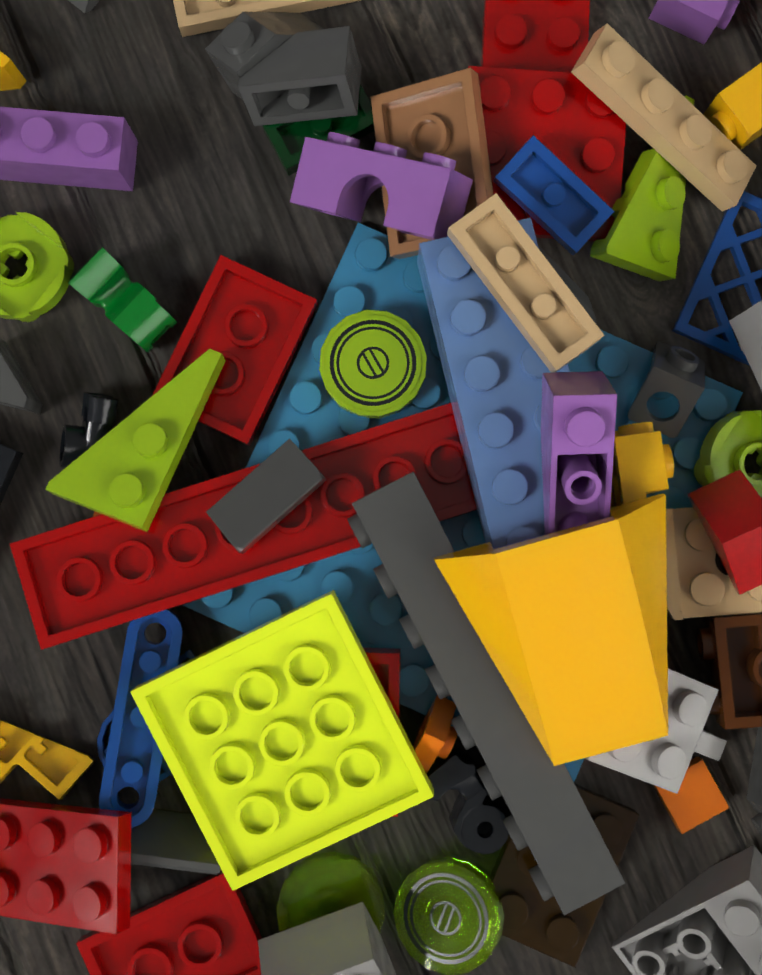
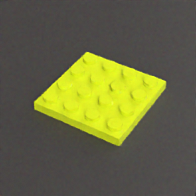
[130,590,434,891]

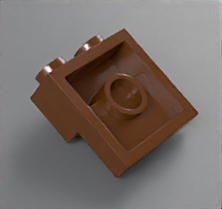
[696,613,762,730]

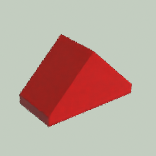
[687,469,762,595]

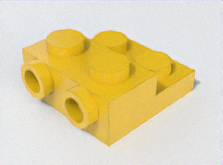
[610,422,674,508]

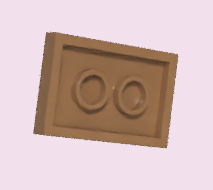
[370,67,493,259]

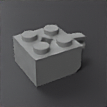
[585,668,727,794]

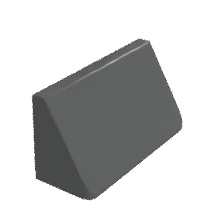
[206,438,327,554]
[131,809,221,875]

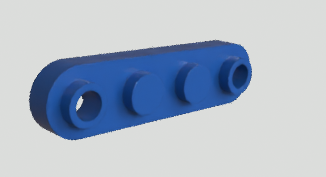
[99,609,183,828]

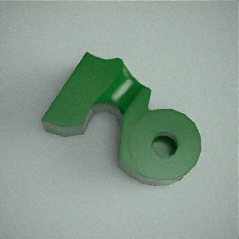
[68,247,177,353]

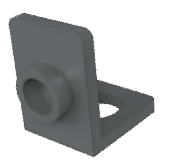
[628,341,705,438]

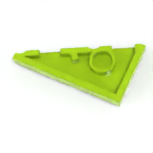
[590,95,695,281]
[46,349,226,532]

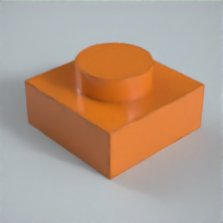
[413,695,458,774]

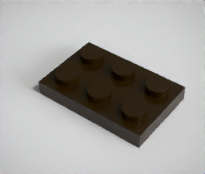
[473,783,639,968]

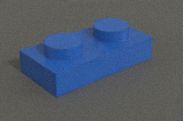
[493,135,615,256]

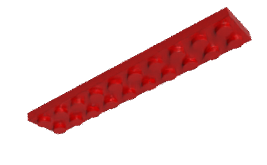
[10,403,477,650]

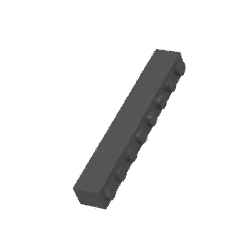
[347,472,625,916]

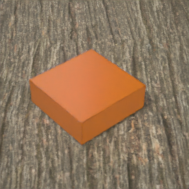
[653,756,729,834]

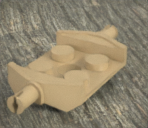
[666,507,762,620]

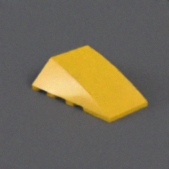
[434,493,668,766]

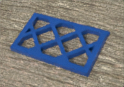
[672,191,762,368]

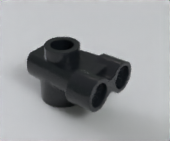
[59,392,118,468]

